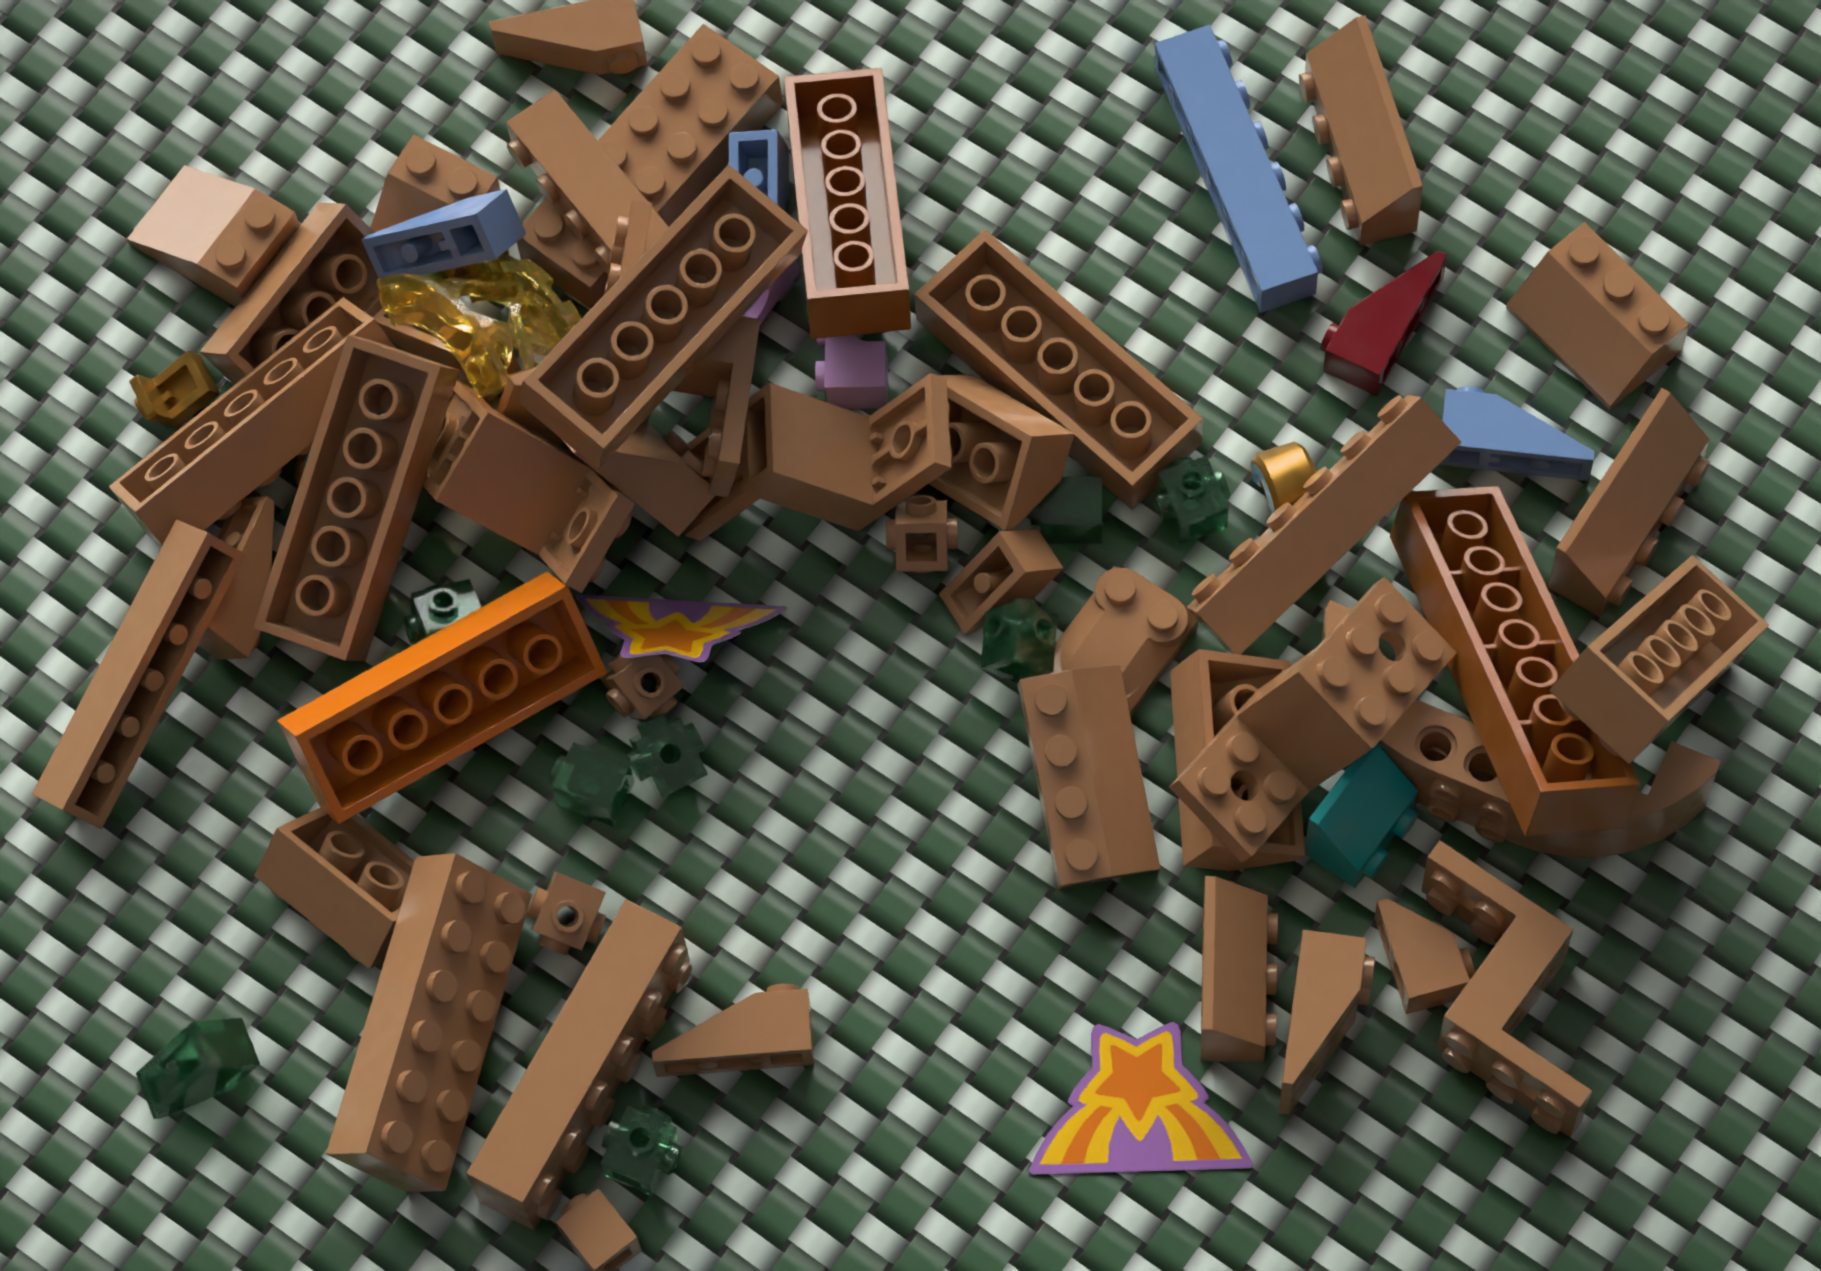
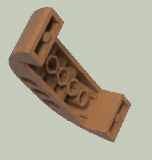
[1321,600,1721,857]

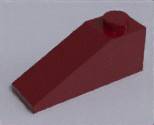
[1320,250,1447,396]

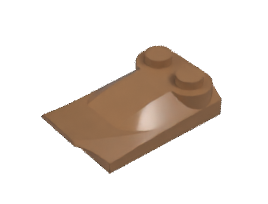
[1032,566,1198,717]

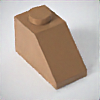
[939,528,1063,634]
[1374,898,1475,1014]

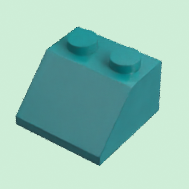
[1305,744,1419,888]

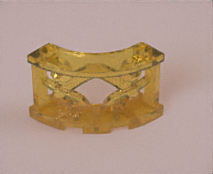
[377,250,582,398]

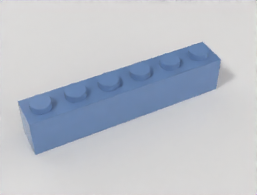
[1154,25,1323,313]

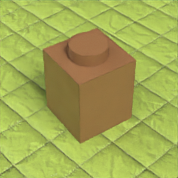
[555,1189,642,1271]

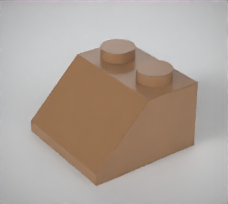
[370,135,501,281]

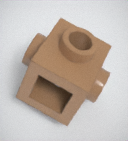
[886,495,958,573]
[600,653,684,721]
[526,871,606,956]

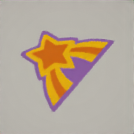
[576,594,787,662]
[1029,1022,1253,1175]

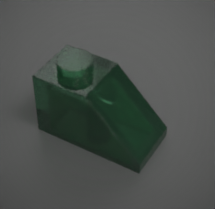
[136,1018,260,1119]

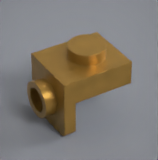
[129,350,220,428]

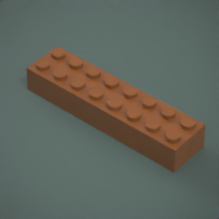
[1389,486,1641,836]

